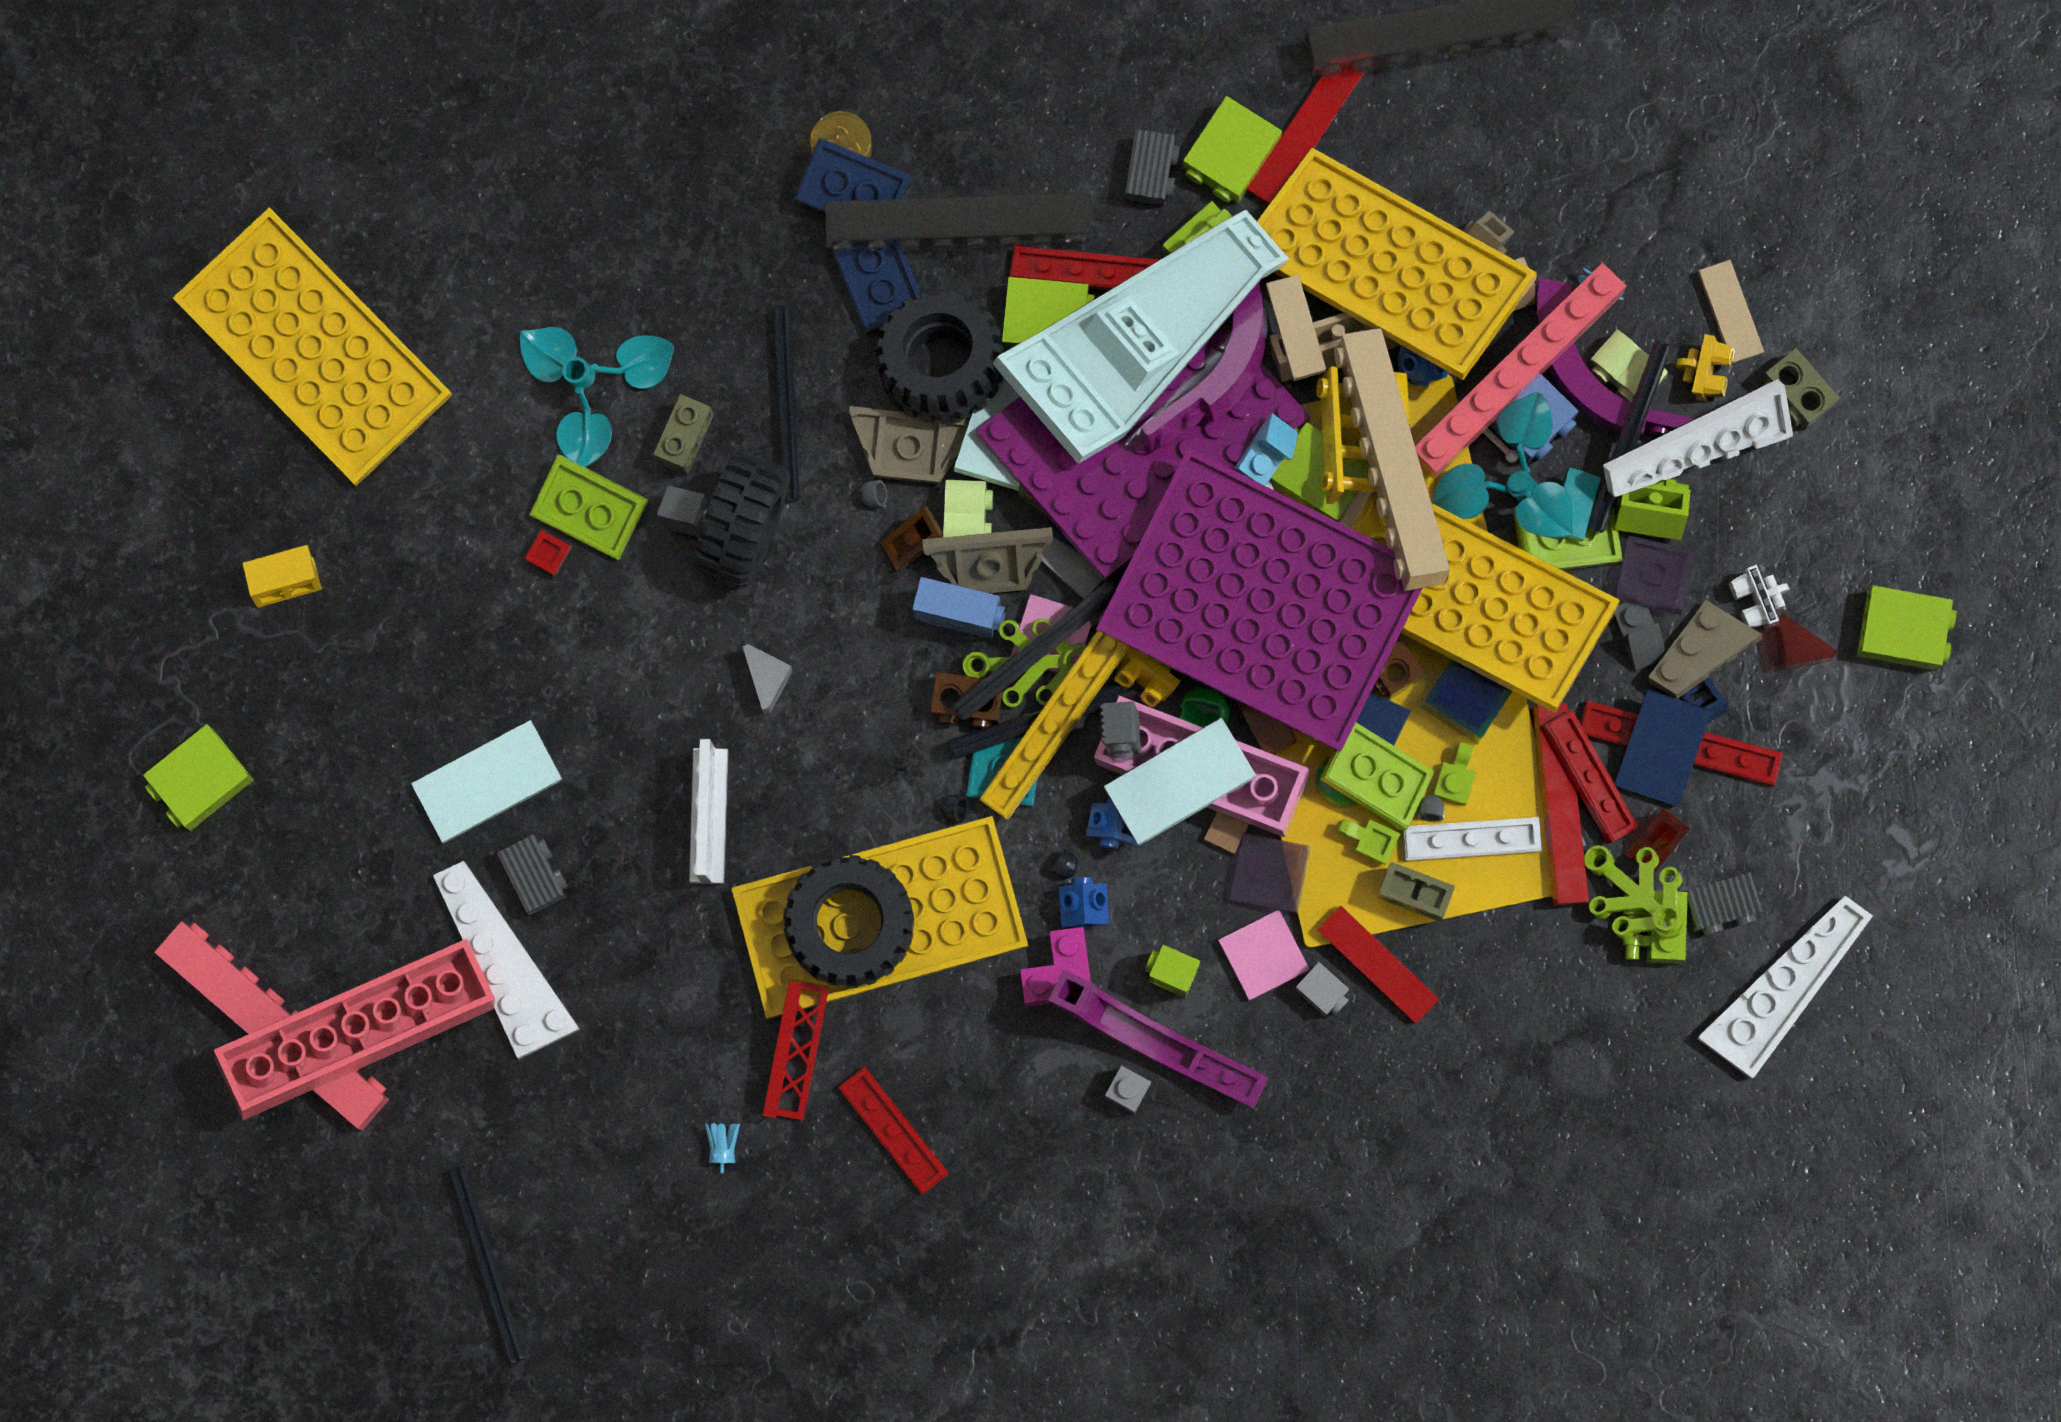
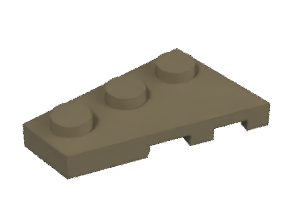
[1648,600,1762,699]

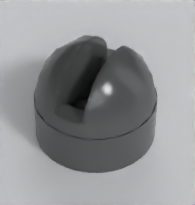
[859,480,888,508]
[1417,795,1445,822]

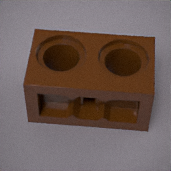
[1374,635,1425,700]
[931,672,1003,729]

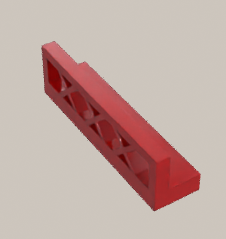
[763,978,829,1120]

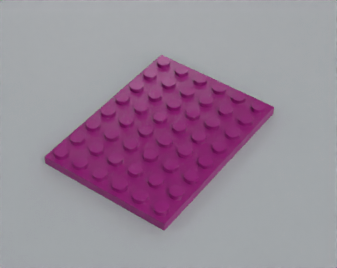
[976,321,1311,582]
[1096,448,1423,752]

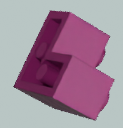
[1020,927,1091,1007]

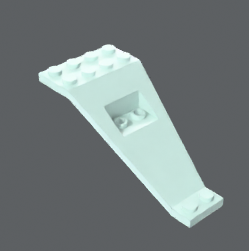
[993,210,1289,464]

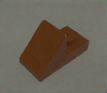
[880,506,944,571]

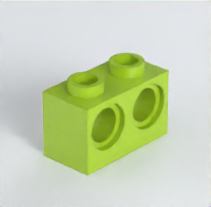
[1145,945,1200,998]

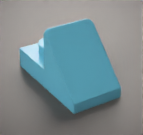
[1234,413,1298,486]

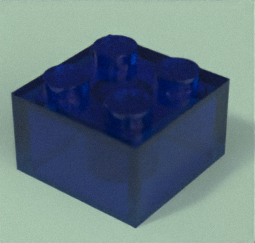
[1421,660,1513,745]

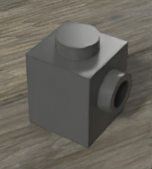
[657,486,710,537]

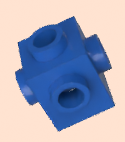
[1397,345,1448,386]
[1086,798,1138,849]
[1059,877,1109,928]

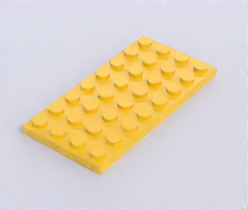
[1257,148,1537,380]
[173,207,452,486]
[1350,492,1620,713]
[732,816,1029,1019]

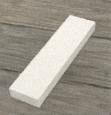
[1403,817,1542,861]

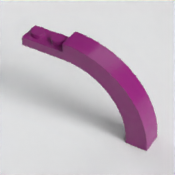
[1534,277,1696,441]
[1140,282,1268,453]
[1048,970,1269,1109]

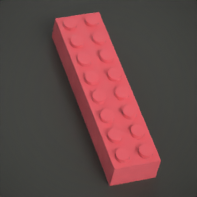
[214,939,495,1120]

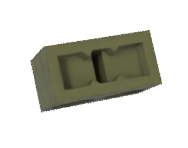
[1761,348,1840,430]
[653,394,714,475]
[1377,862,1455,922]

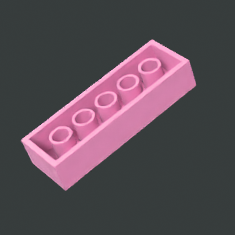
[1094,696,1310,837]

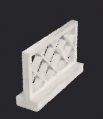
[689,739,728,884]

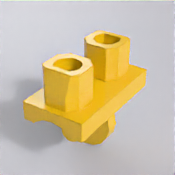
[1676,334,1734,402]
[1114,647,1180,707]

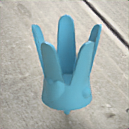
[704,1123,740,1173]

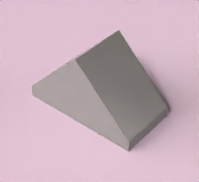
[742,644,793,715]

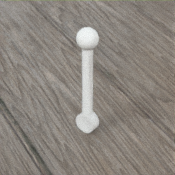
[1483,428,1518,463]

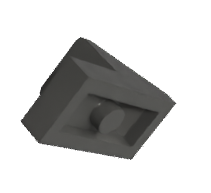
[1613,596,1666,671]

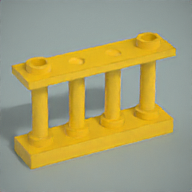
[1316,366,1410,504]

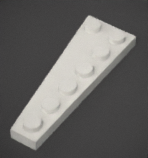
[1603,379,1793,497]
[433,861,580,1059]
[1697,896,1873,1079]

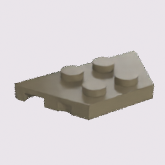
[849,406,970,484]
[922,528,1053,593]

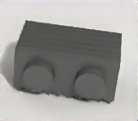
[1125,129,1180,206]
[1100,701,1141,761]
[497,835,568,916]
[1685,872,1762,936]

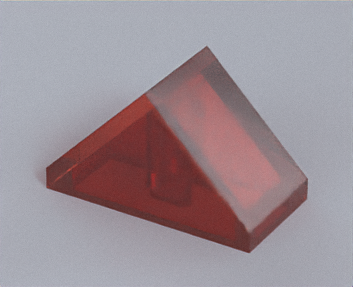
[1774,613,1838,670]
[1626,808,1690,873]

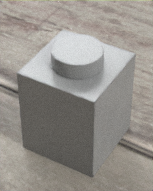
[1295,962,1349,1017]
[1105,1065,1151,1114]

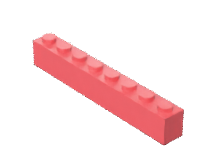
[1415,263,1626,480]
[155,921,389,1131]

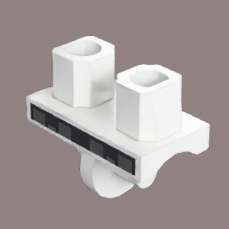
[1729,565,1790,629]

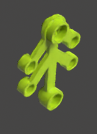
[963,618,1087,707]
[1584,845,1687,939]

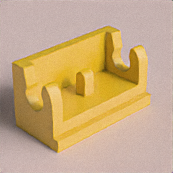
[243,545,322,608]

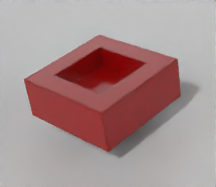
[524,530,571,577]

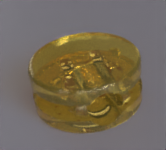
[810,111,872,158]

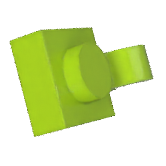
[1433,742,1476,805]
[1336,818,1400,865]

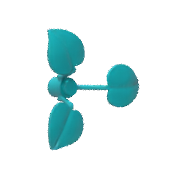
[520,327,674,467]
[1432,392,1573,538]

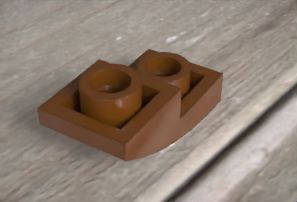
[1237,701,1297,755]

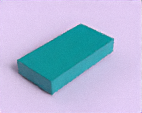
[1562,467,1601,542]

